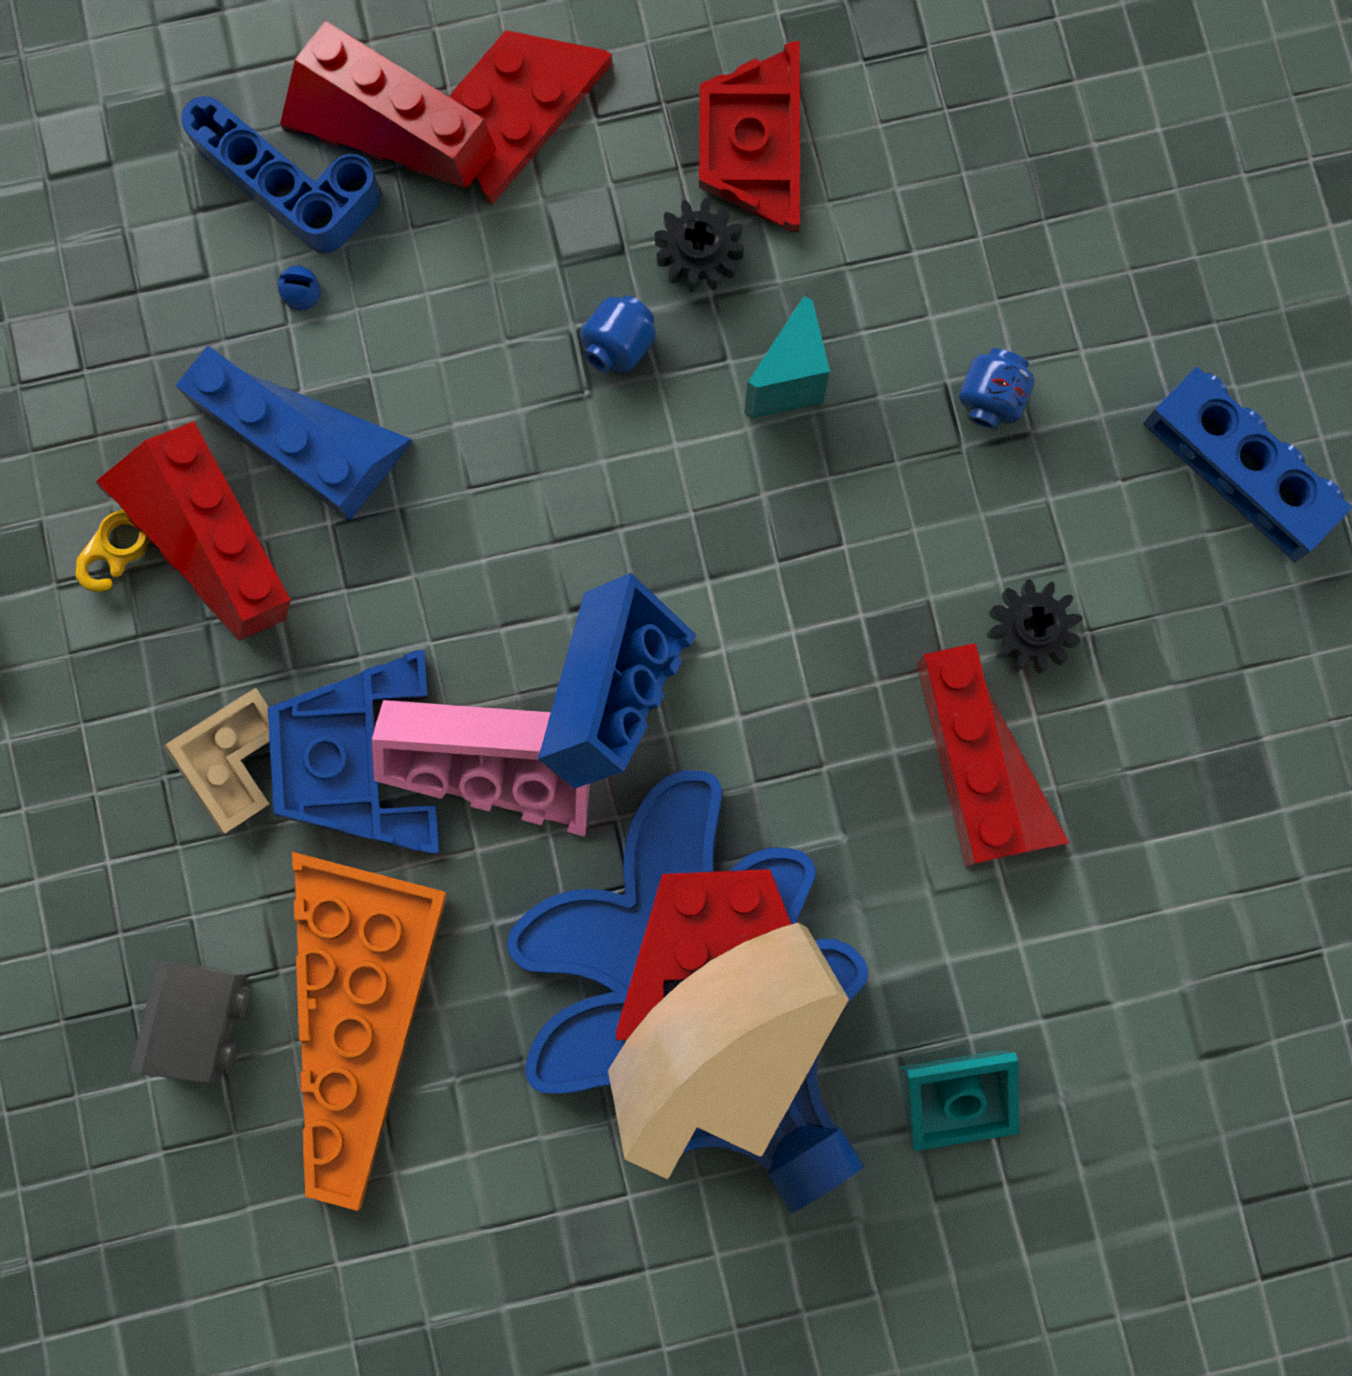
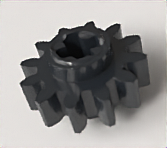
[655,198,744,292]
[987,579,1083,674]

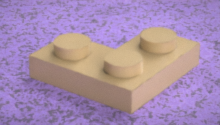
[163,688,269,834]

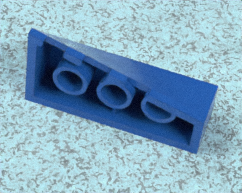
[175,345,413,521]
[538,573,697,789]

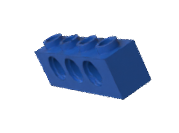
[1143,366,1352,563]

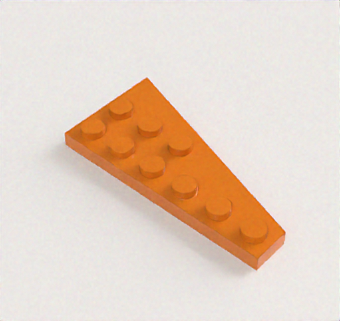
[292,852,448,1211]

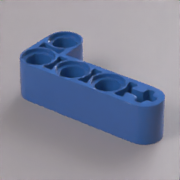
[181,96,381,253]

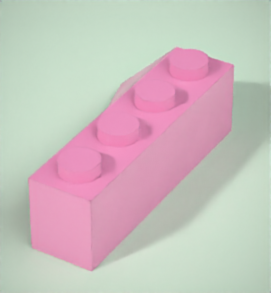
[372,700,590,837]

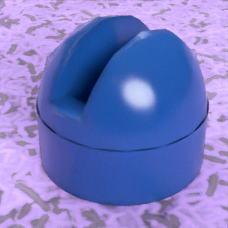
[278,265,321,310]

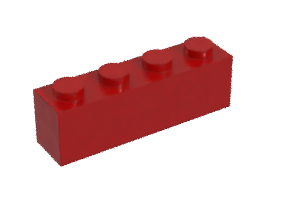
[280,21,497,189]
[96,421,291,641]
[916,643,1069,867]

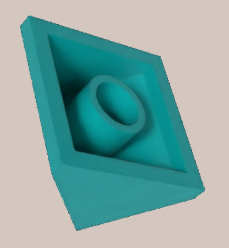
[744,296,830,418]
[898,1050,1020,1151]

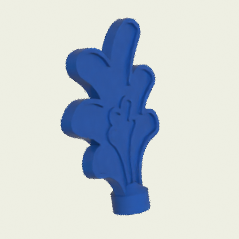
[507,770,868,1214]

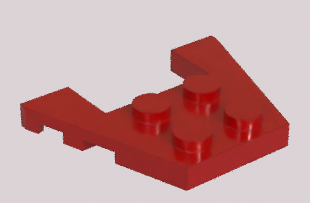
[616,869,791,1041]

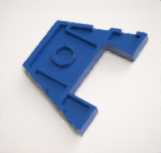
[267,650,439,855]

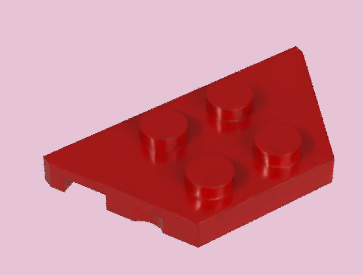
[448,30,613,205]
[699,41,800,233]

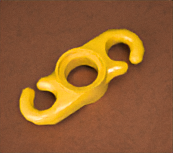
[75,509,151,592]

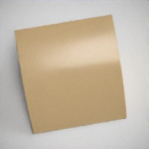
[608,923,849,1179]

